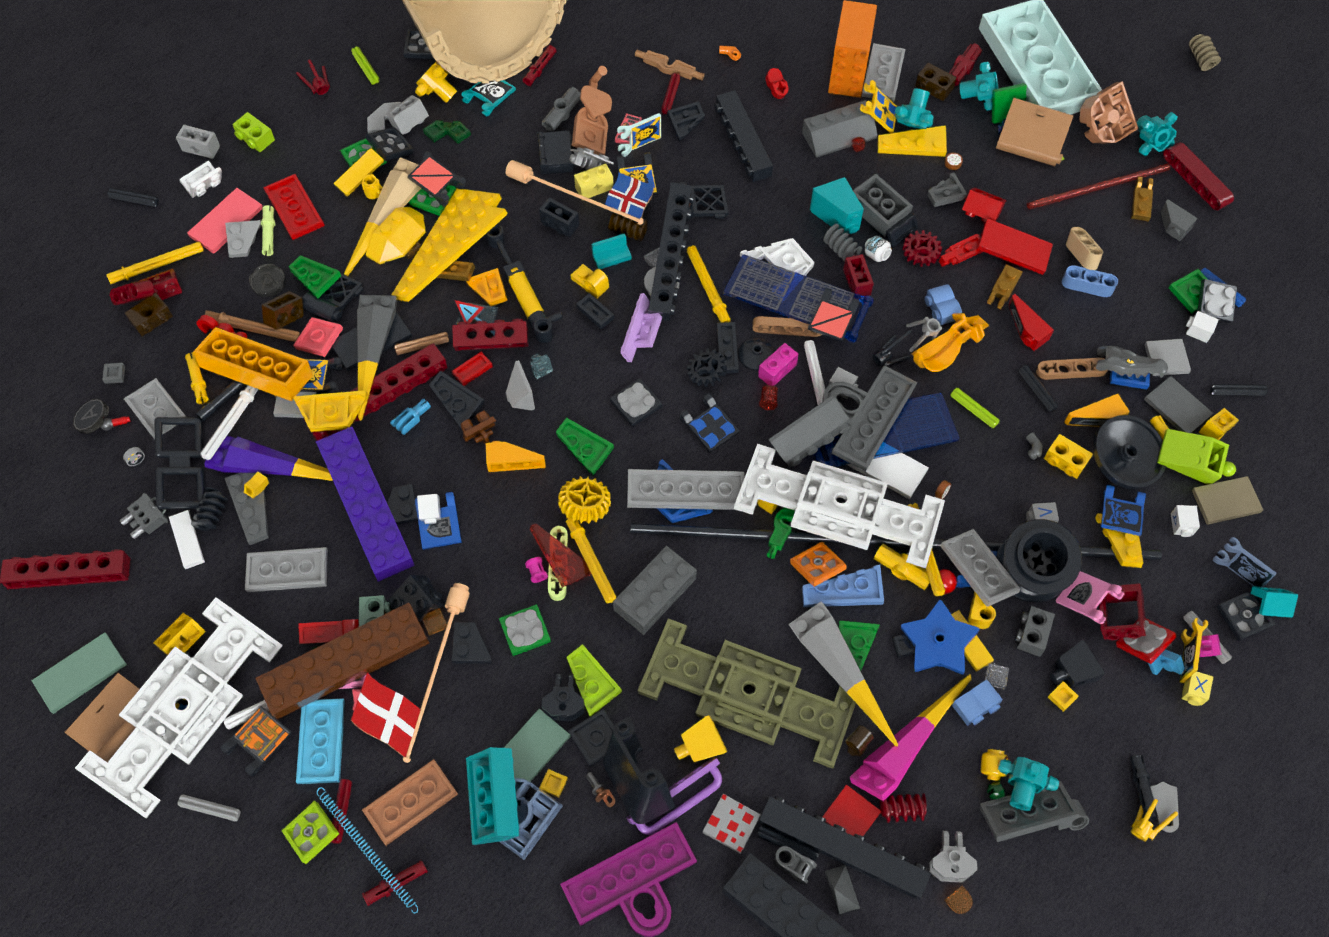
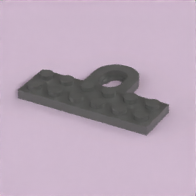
[822,365,918,471]

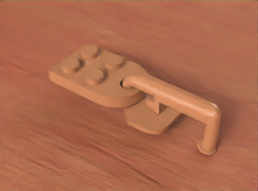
[572,66,612,155]

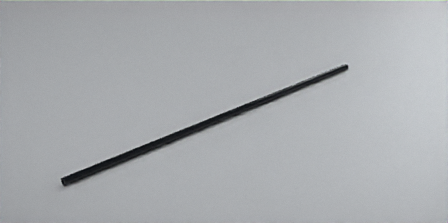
[630,523,1162,560]

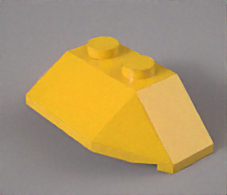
[366,207,426,264]

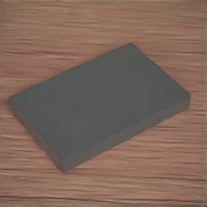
[1144,376,1214,433]

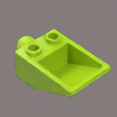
[1157,429,1236,485]

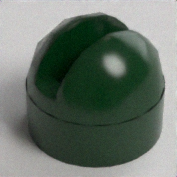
[987,781,1005,800]

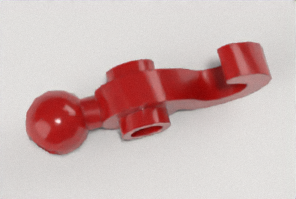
[197,315,247,338]

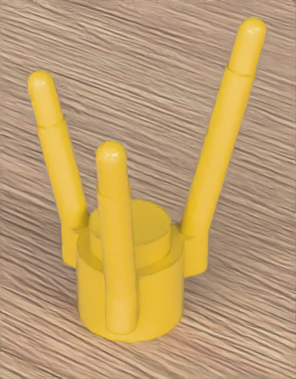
[1131,799,1178,842]

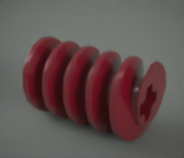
[880,793,927,823]

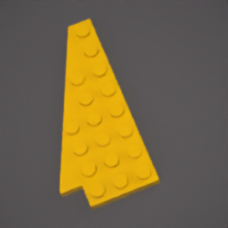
[391,188,508,302]

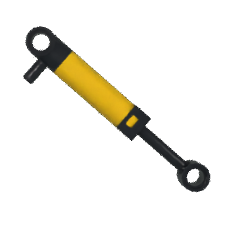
[486,224,563,343]

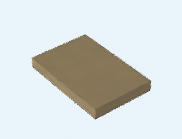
[1192,476,1263,525]

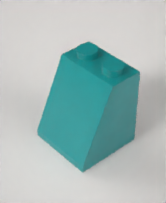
[810,177,864,234]

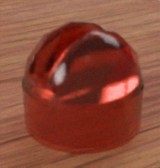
[852,137,865,152]

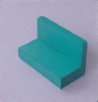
[592,234,632,269]
[1251,586,1298,618]

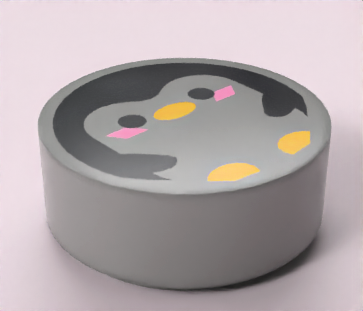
[123,447,145,466]

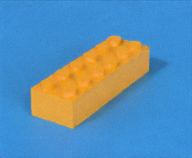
[193,327,313,402]

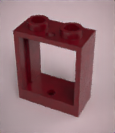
[1099,583,1146,640]

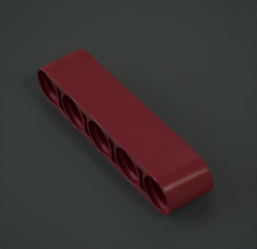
[1163,142,1234,210]

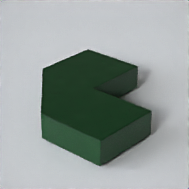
[423,120,471,144]

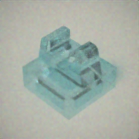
[530,354,553,379]

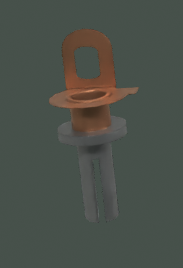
[586,772,615,807]

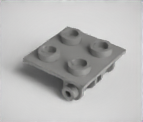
[569,147,614,170]

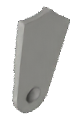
[1151,782,1179,833]

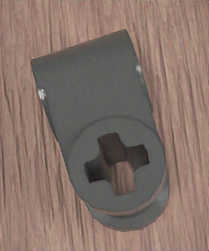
[773,846,817,885]

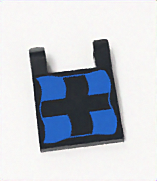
[679,393,740,453]

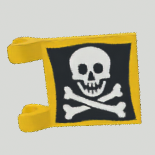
[1180,618,1208,683]

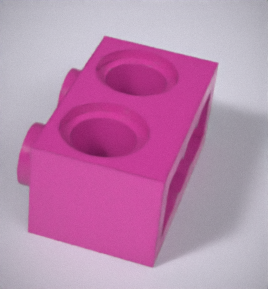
[758,343,798,388]

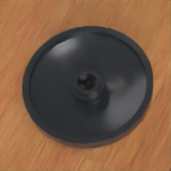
[1093,415,1166,490]

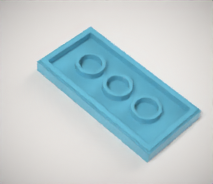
[296,699,345,784]

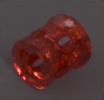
[759,385,778,410]

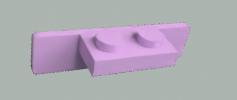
[621,293,662,362]

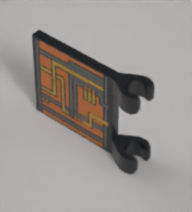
[221,706,292,777]

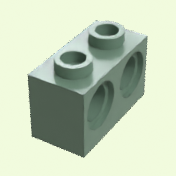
[359,595,390,627]

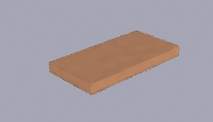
[362,759,458,846]

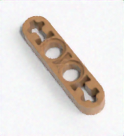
[752,316,821,337]
[1036,358,1108,380]

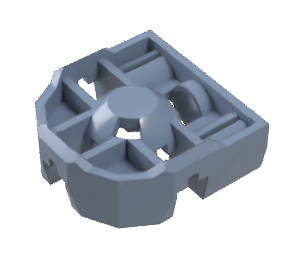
[499,778,563,860]

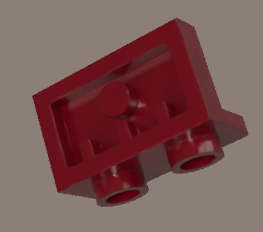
[139,269,182,300]

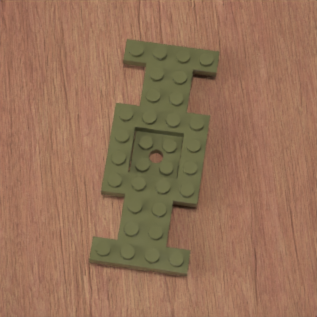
[638,619,856,769]

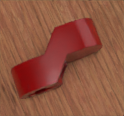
[765,68,789,99]

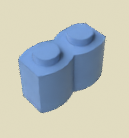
[925,284,962,325]
[952,680,1003,726]

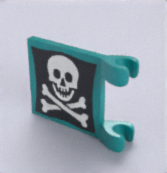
[461,80,516,116]

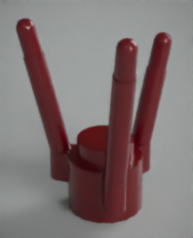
[296,59,330,95]

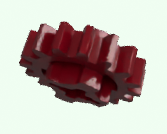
[903,230,942,267]

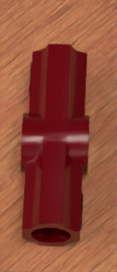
[949,43,982,85]

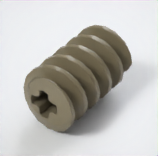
[1189,34,1221,71]

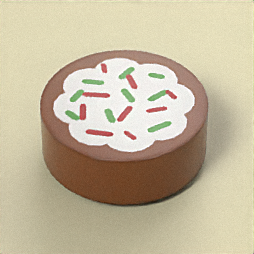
[945,153,963,170]
[935,480,951,500]

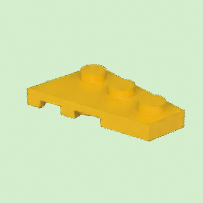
[1095,513,1143,568]

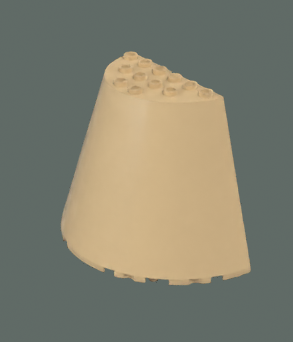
[402,0,566,83]

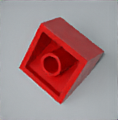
[962,187,1006,222]

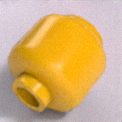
[981,749,1009,781]

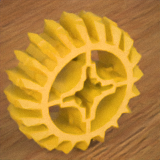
[558,476,611,524]

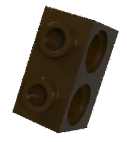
[915,63,957,101]
[262,291,304,330]

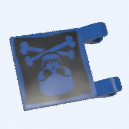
[1101,485,1146,536]

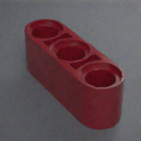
[110,280,154,305]

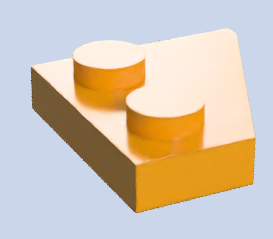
[466,268,508,306]

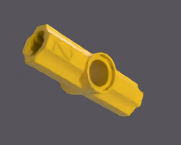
[874,544,930,590]

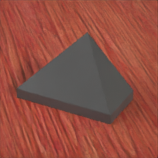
[825,865,860,915]

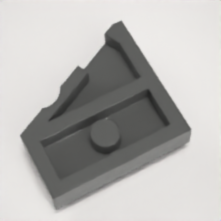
[928,173,967,207]

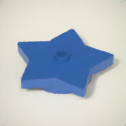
[901,600,979,674]

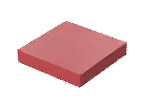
[293,317,343,357]

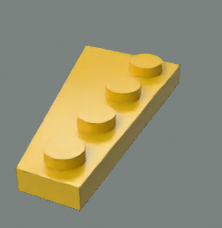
[878,126,947,157]

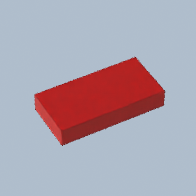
[451,351,493,386]

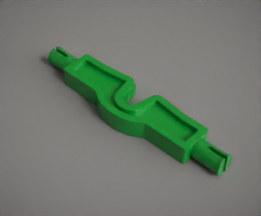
[767,507,795,559]

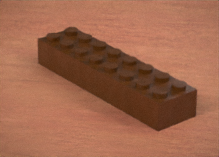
[255,603,430,719]

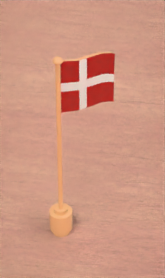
[351,583,470,763]

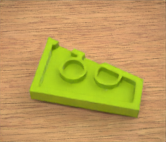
[567,644,622,717]

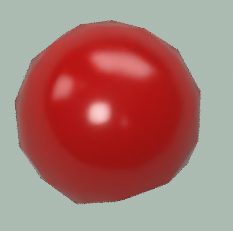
[939,569,957,594]

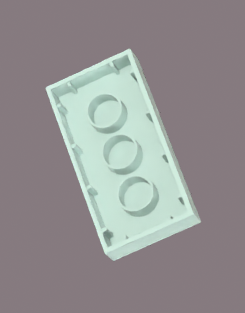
[979,0,1102,117]

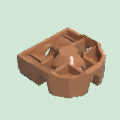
[1080,81,1138,144]

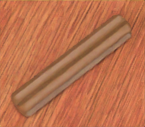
[394,332,449,355]

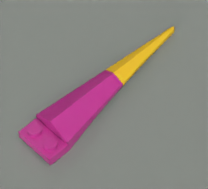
[850,674,971,801]

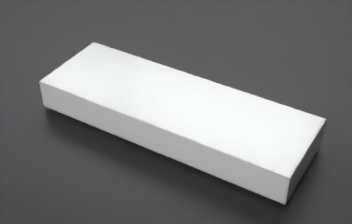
[169,510,205,569]

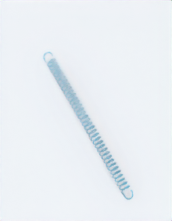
[317,787,418,913]

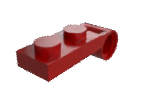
[299,619,359,644]

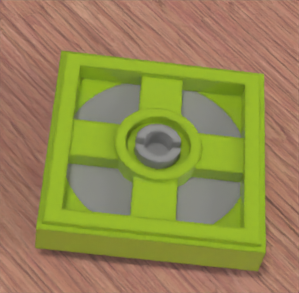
[282,801,339,864]

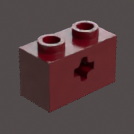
[843,254,874,298]

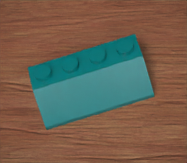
[466,747,519,845]

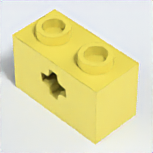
[574,164,613,200]

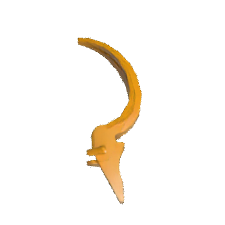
[911,313,989,372]

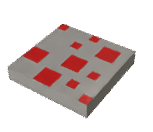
[703,794,761,854]

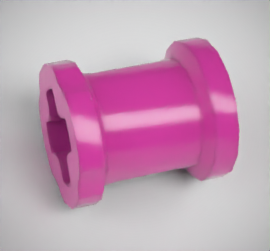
[525,557,548,583]

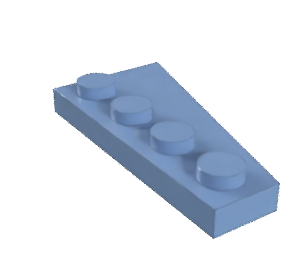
[802,565,884,607]

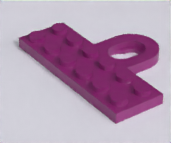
[560,822,697,937]

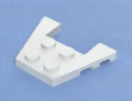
[740,238,814,304]

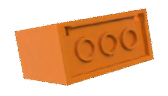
[828,0,877,98]

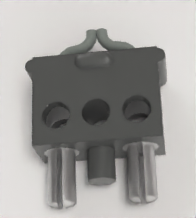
[120,493,168,539]

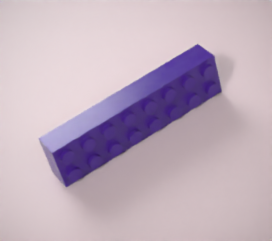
[316,427,415,582]

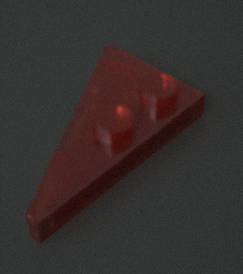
[530,524,592,588]

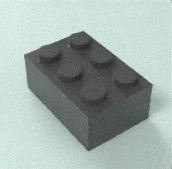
[853,174,913,237]

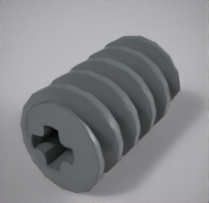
[824,224,862,262]

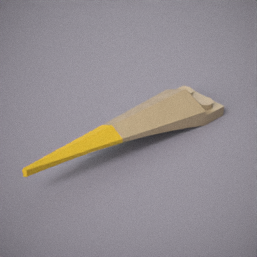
[344,158,421,276]

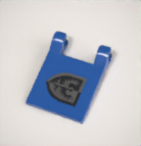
[415,492,462,550]

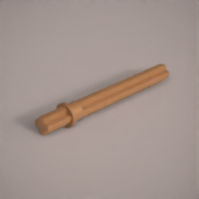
[205,310,300,342]

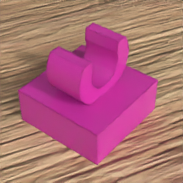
[1199,634,1222,657]

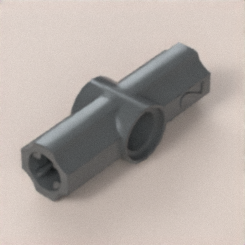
[542,87,581,132]

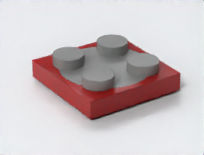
[1116,618,1176,664]

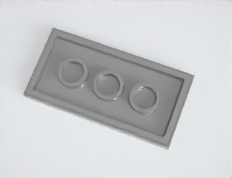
[862,43,905,102]
[941,529,1020,607]
[245,547,327,592]

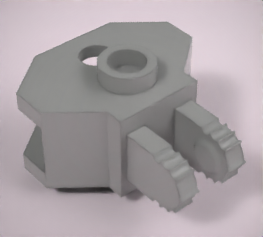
[929,831,977,882]

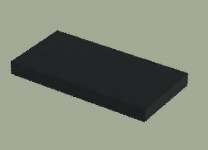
[332,312,412,371]

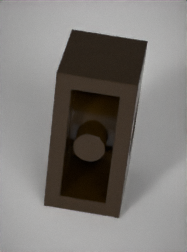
[125,293,173,336]

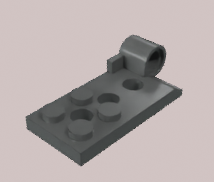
[980,781,1089,842]

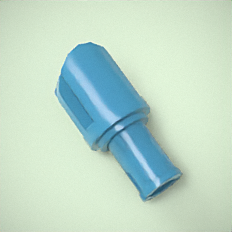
[390,399,431,435]

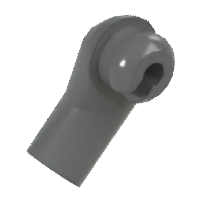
[1026,433,1043,460]

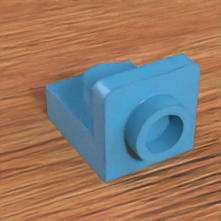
[1148,649,1185,675]

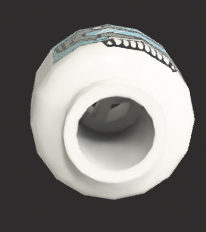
[865,236,892,262]

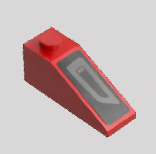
[1008,294,1054,351]

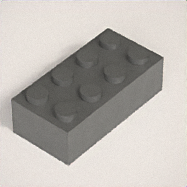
[613,546,697,635]

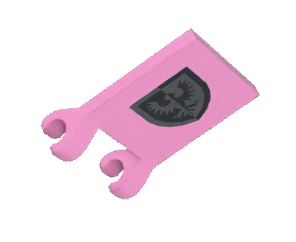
[1056,571,1124,624]

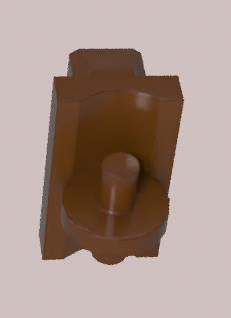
[461,410,496,444]

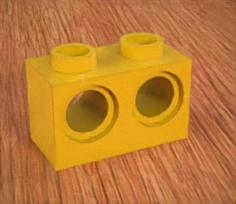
[1044,434,1093,479]
[154,613,206,656]

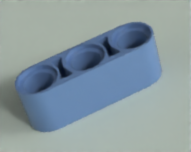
[1062,266,1118,297]

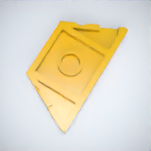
[294,391,368,432]

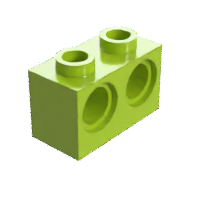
[232,112,275,152]

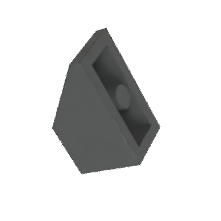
[1161,200,1198,241]

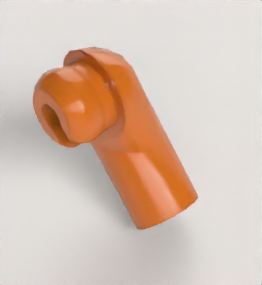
[719,46,741,61]

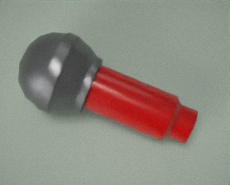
[100,416,131,431]

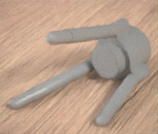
[906,317,942,352]

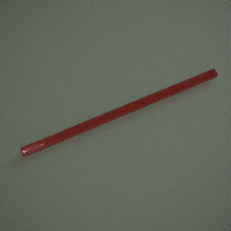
[1027,163,1170,209]

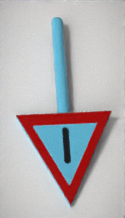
[455,300,495,335]

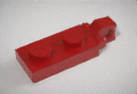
[938,234,983,267]

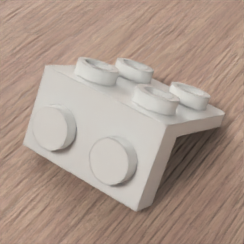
[180,161,222,198]

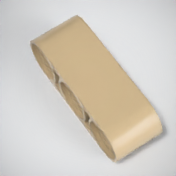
[1066,227,1103,270]

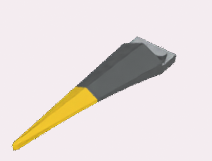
[357,295,397,421]

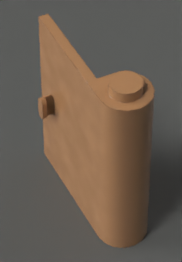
[996,98,1073,167]
[65,673,140,763]

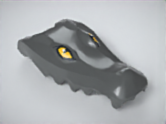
[1096,346,1168,378]

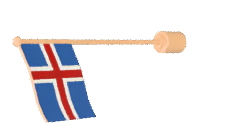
[506,160,654,225]

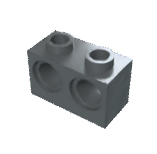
[1015,606,1055,657]

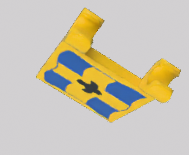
[860,80,897,133]

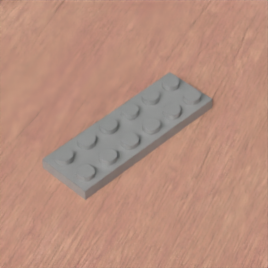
[627,469,744,510]

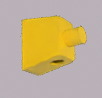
[674,715,728,762]

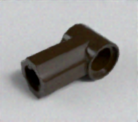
[845,725,874,757]

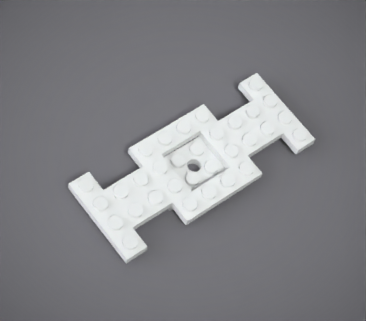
[734,444,945,568]
[75,597,283,819]

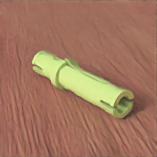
[261,205,275,256]

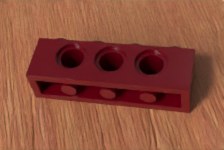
[452,319,529,351]

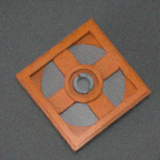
[790,542,846,587]

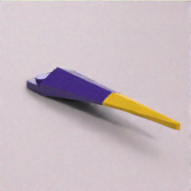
[205,436,333,481]

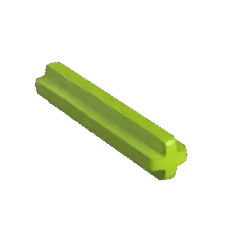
[351,46,379,85]
[951,388,1000,428]

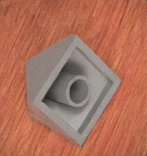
[506,360,535,410]

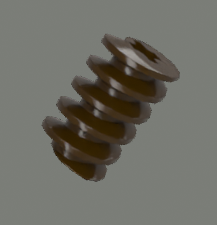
[608,213,648,242]

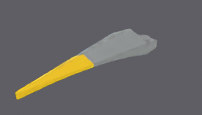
[789,601,898,747]

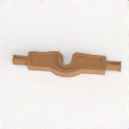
[635,49,704,80]

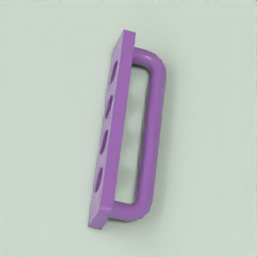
[626,757,722,835]

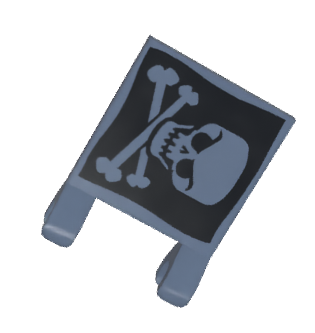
[1213,537,1277,587]

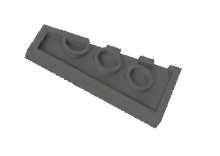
[225,473,269,545]

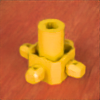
[415,61,457,103]

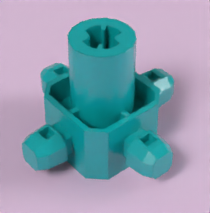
[960,62,999,111]
[895,88,934,129]
[1136,112,1178,156]
[997,757,1059,811]

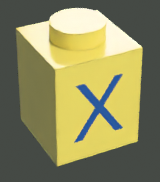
[1181,671,1213,706]

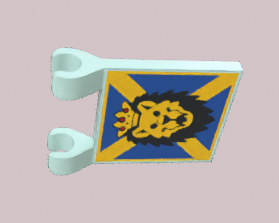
[617,113,661,157]

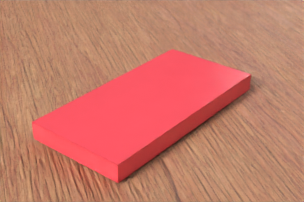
[187,188,263,254]

